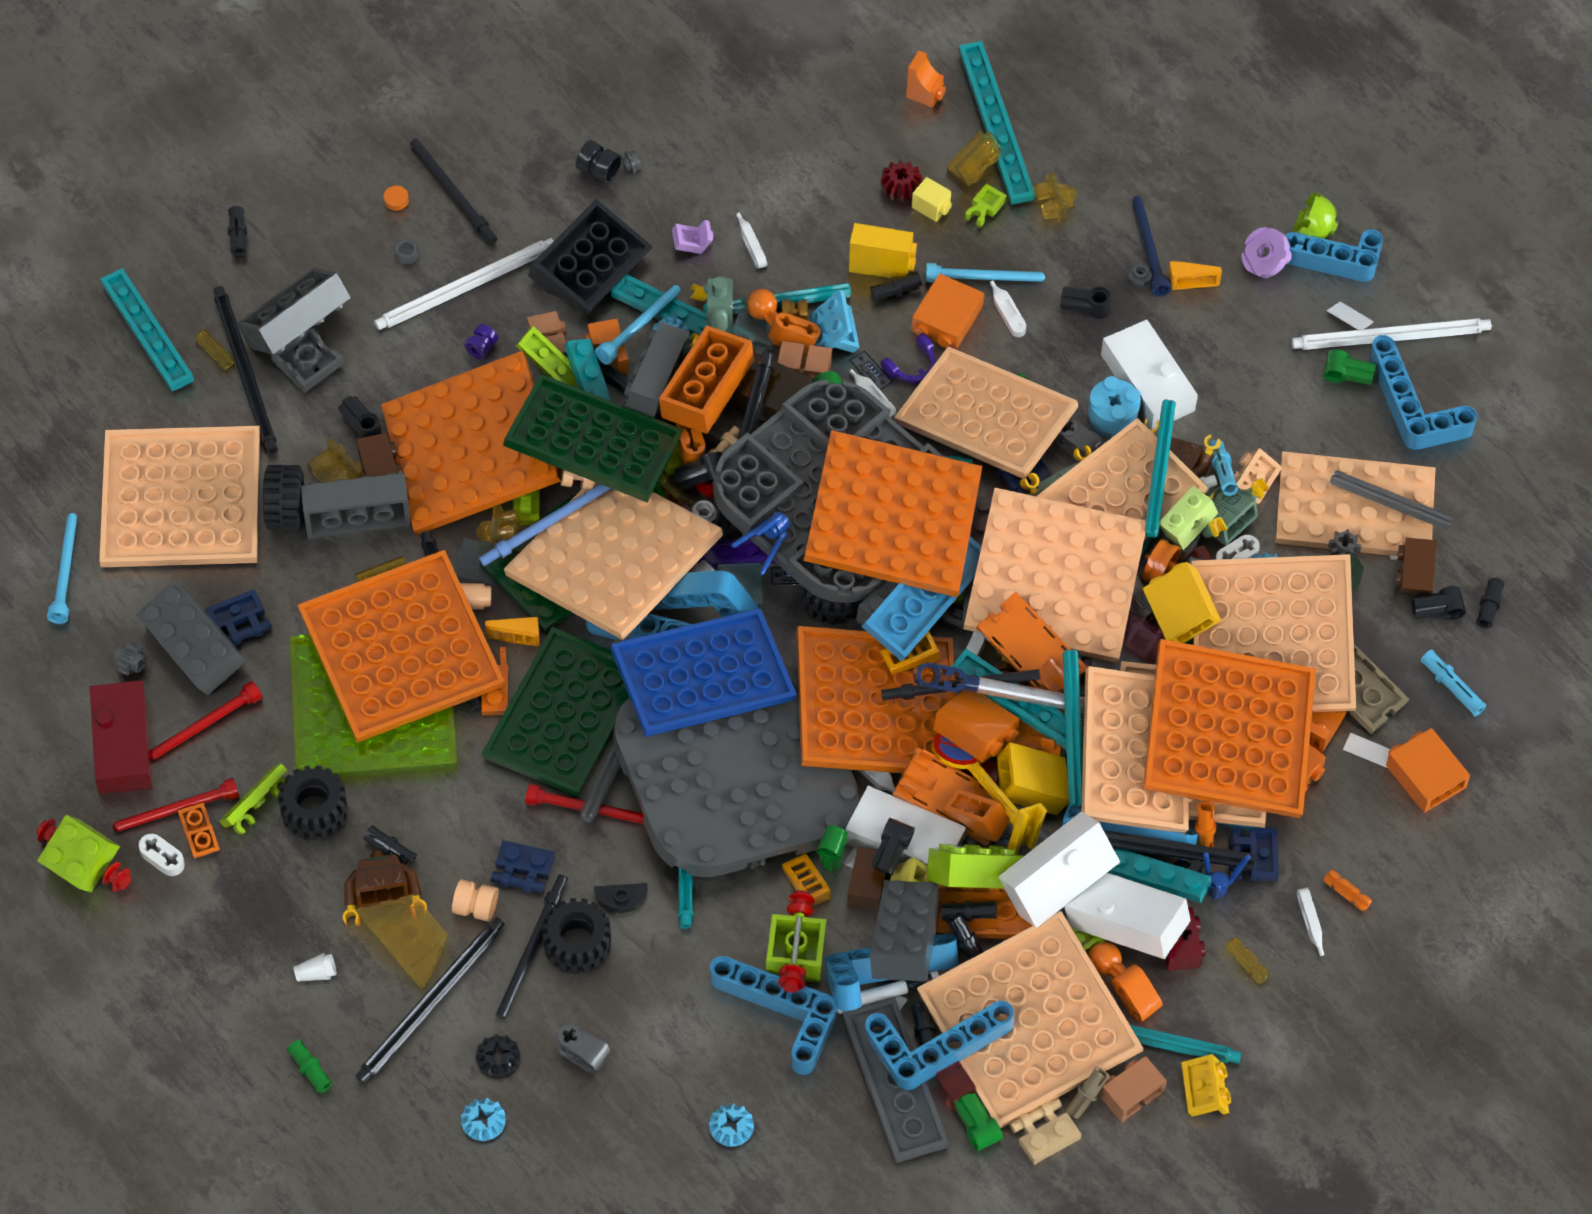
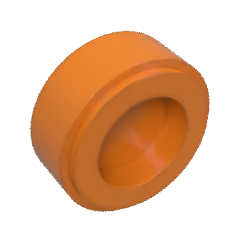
[384,186,409,211]

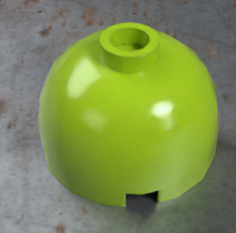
[1292,192,1338,239]

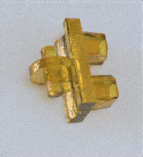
[1034,172,1078,223]
[476,504,520,543]

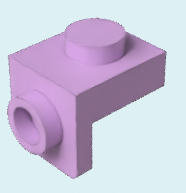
[672,220,713,254]

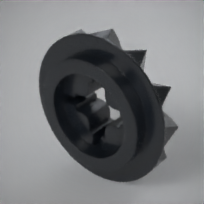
[476,1034,520,1077]

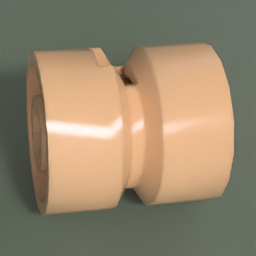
[452,879,499,922]

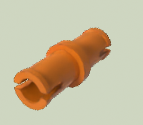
[1195,801,1216,848]

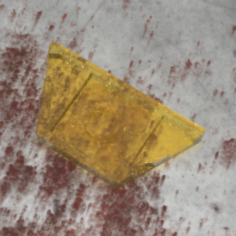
[355,894,449,991]

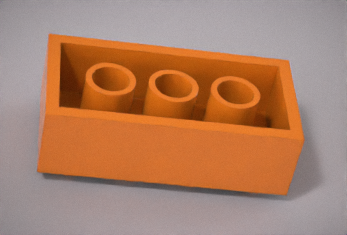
[659,325,754,434]

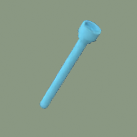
[925,263,1045,283]
[595,285,681,365]
[47,513,77,624]

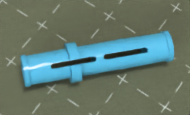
[1209,440,1238,496]
[1420,649,1487,717]

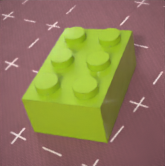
[927,844,1024,888]

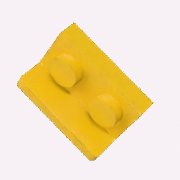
[1181,1054,1231,1117]

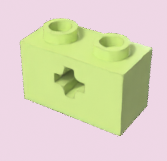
[1159,486,1218,550]

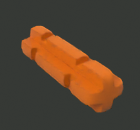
[1323,870,1372,911]

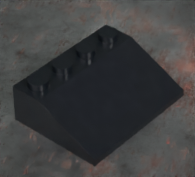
[528,199,653,313]

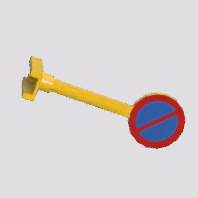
[932,733,1047,854]

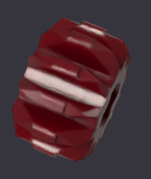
[880,159,922,202]

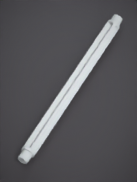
[374,238,554,331]
[1291,318,1491,350]

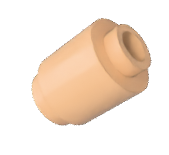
[460,583,491,610]

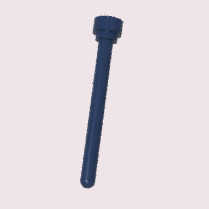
[1133,196,1172,297]

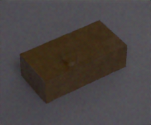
[727,351,813,422]

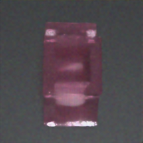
[1123,610,1166,660]

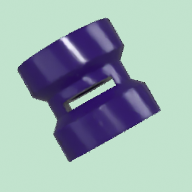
[464,324,499,360]

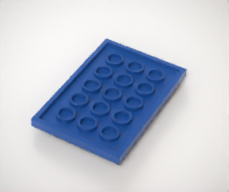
[610,608,797,737]

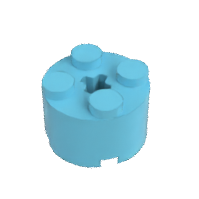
[1088,376,1141,438]

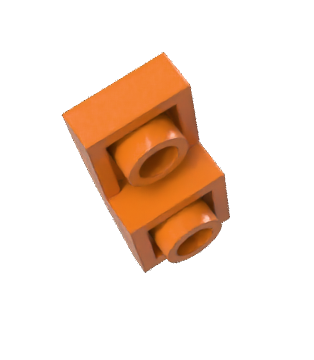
[178,802,220,859]

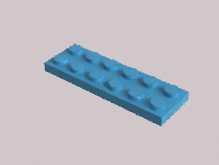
[862,537,982,661]

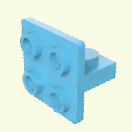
[810,290,860,353]

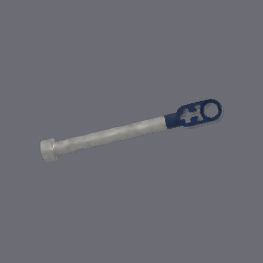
[913,663,1085,713]

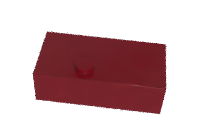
[89,680,153,795]

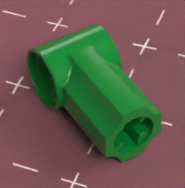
[1323,349,1376,385]
[816,825,849,873]
[954,1093,1003,1151]

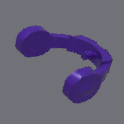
[880,333,936,385]

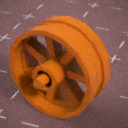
[1142,539,1181,584]

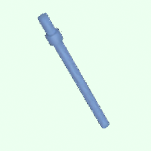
[478,484,611,567]

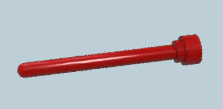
[150,681,263,760]
[112,778,240,832]
[525,783,644,824]

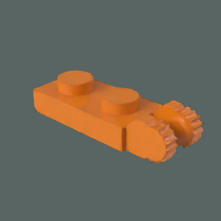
[482,647,509,716]

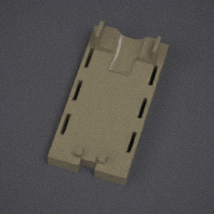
[1348,644,1410,734]

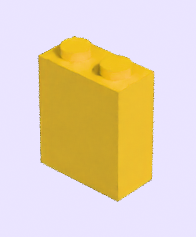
[849,223,917,278]
[1142,562,1221,643]
[997,742,1069,815]

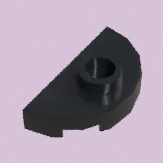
[594,883,648,913]

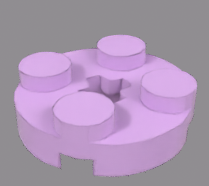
[1242,227,1292,279]

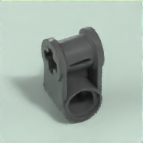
[1054,418,1103,462]
[557,1024,611,1074]

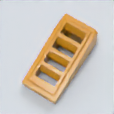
[1167,261,1222,290]
[485,617,540,646]
[880,631,940,674]
[782,854,831,907]

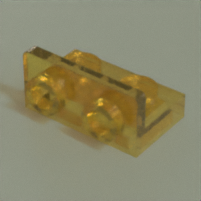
[307,438,364,483]

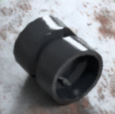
[576,140,622,184]

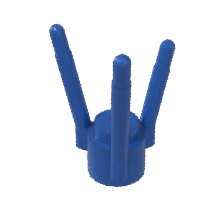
[732,512,790,575]
[1203,852,1251,900]

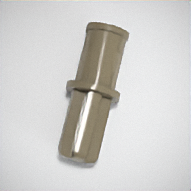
[1067,1067,1110,1119]

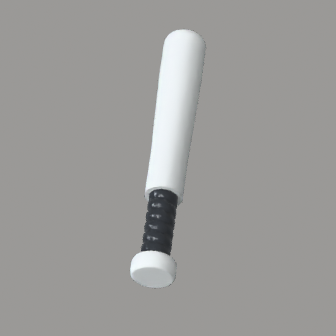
[837,971,939,1014]

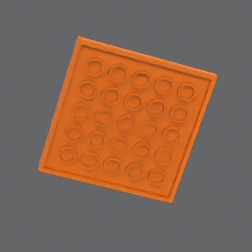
[381,351,561,535]
[803,430,982,597]
[298,550,505,743]
[796,626,961,773]
[1143,639,1316,818]

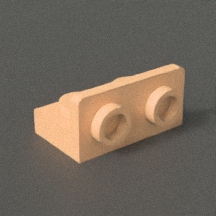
[1233,448,1282,505]

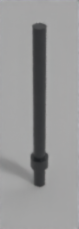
[410,138,498,244]
[881,669,1041,700]
[496,874,568,1020]

